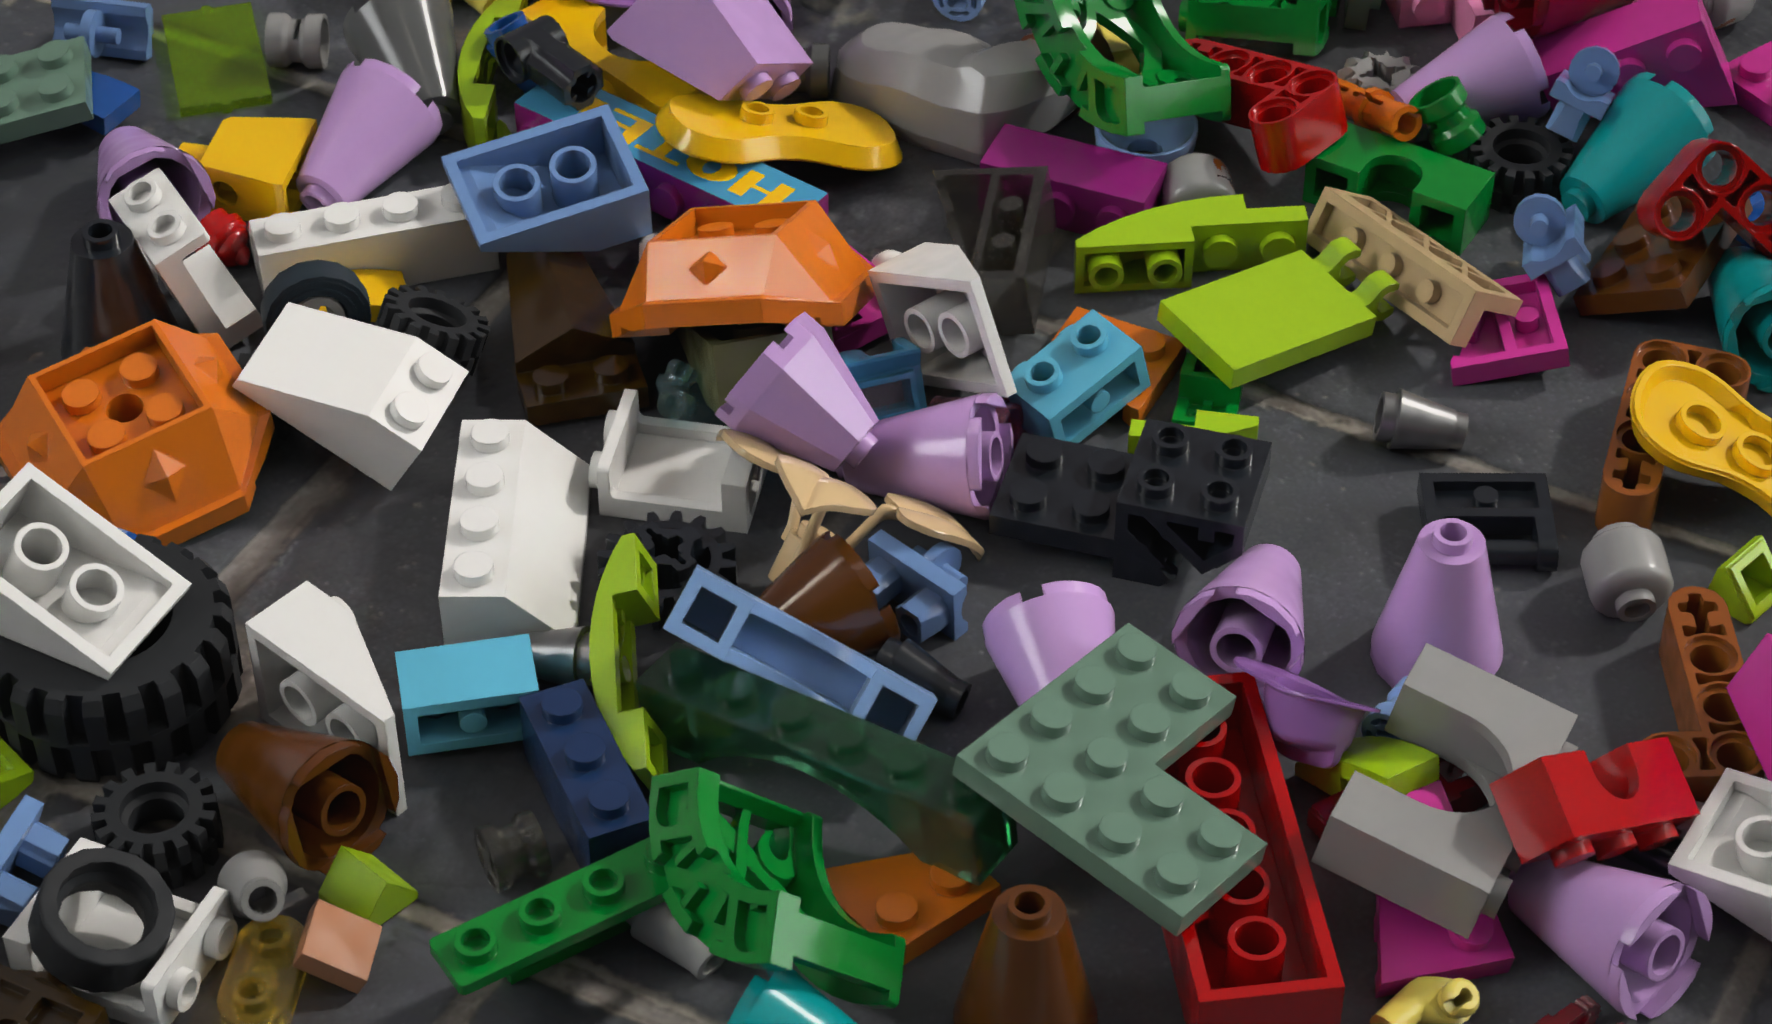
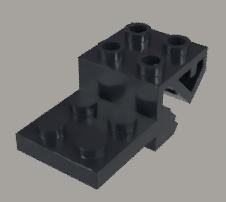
[989,418,1272,586]

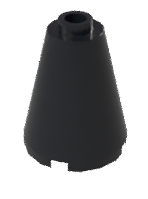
[60,219,180,360]

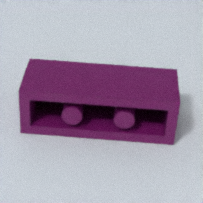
[979,123,1167,235]

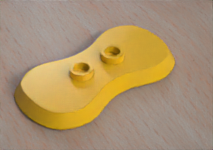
[655,93,903,171]
[1630,360,1772,517]

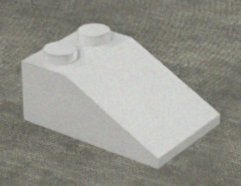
[868,242,1017,398]
[232,302,469,491]
[0,462,192,680]
[245,580,407,817]
[1668,767,1772,942]

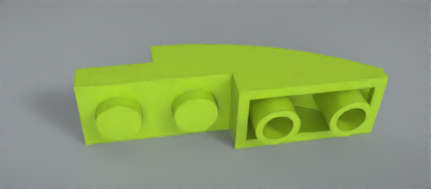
[1073,194,1309,294]

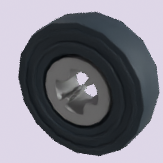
[260,259,371,335]

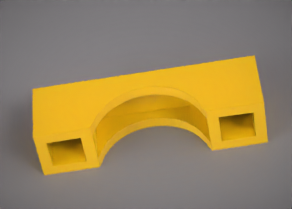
[520,0,706,114]

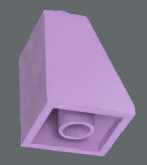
[606,0,813,101]

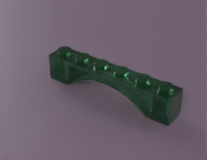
[635,642,1018,886]

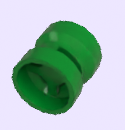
[1409,76,1486,156]

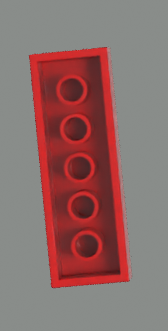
[1161,672,1345,1024]

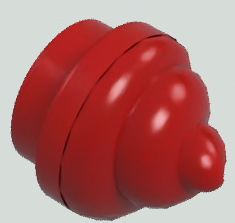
[195,208,251,267]

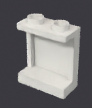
[108,168,263,349]
[588,388,767,534]
[2,837,238,1024]

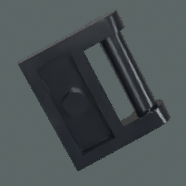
[1417,473,1559,572]

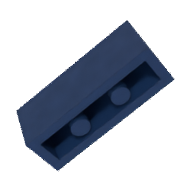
[519,678,650,869]

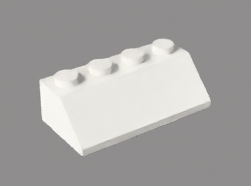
[247,183,500,296]
[438,419,591,645]

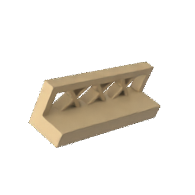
[1307,186,1523,348]

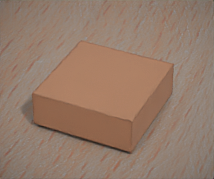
[292,899,383,994]

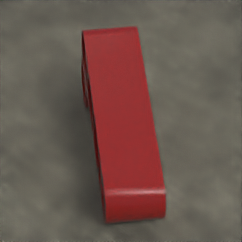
[1186,38,1348,174]
[1636,138,1772,259]

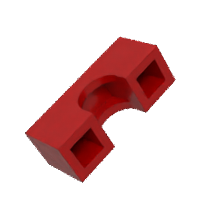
[1489,736,1700,869]

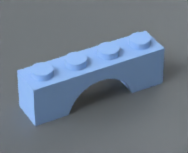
[663,564,938,760]

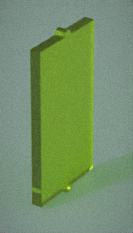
[161,2,273,117]

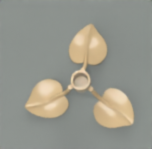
[716,428,985,582]

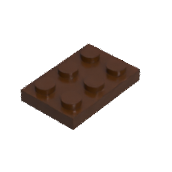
[1573,197,1753,316]

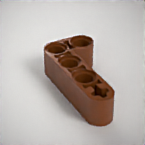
[1594,339,1751,530]
[1643,586,1766,802]

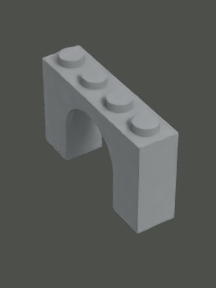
[1311,643,1578,939]

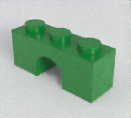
[1302,122,1495,256]

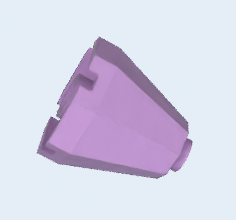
[714,311,879,472]

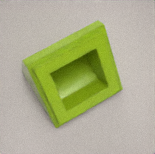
[1708,535,1772,624]
[318,845,419,925]

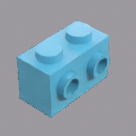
[1005,309,1151,443]
[395,633,539,756]

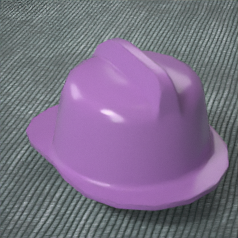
[1233,656,1381,769]

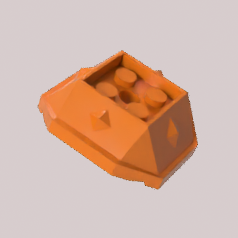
[609,200,875,338]
[0,319,275,546]

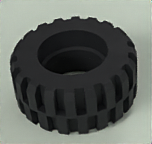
[0,534,243,782]

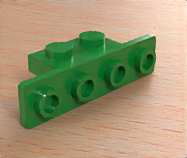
[429,837,669,995]

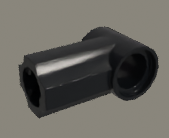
[494,15,604,111]

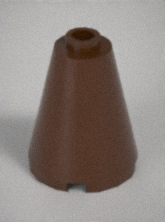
[709,531,900,699]
[216,721,399,875]
[953,884,1098,1024]

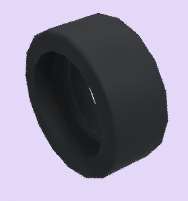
[28,848,176,993]

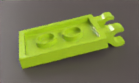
[1157,237,1400,389]

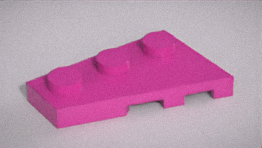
[1373,780,1515,998]

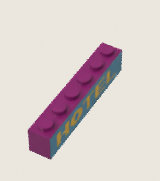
[514,85,829,221]

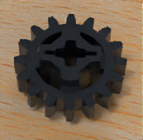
[597,510,738,630]

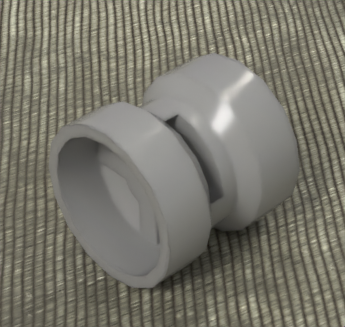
[264,12,330,69]

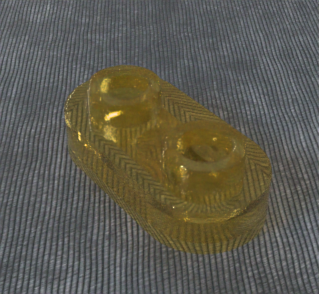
[217,915,306,1024]

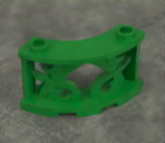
[1014,0,1232,136]
[1178,0,1341,56]
[649,767,906,1009]

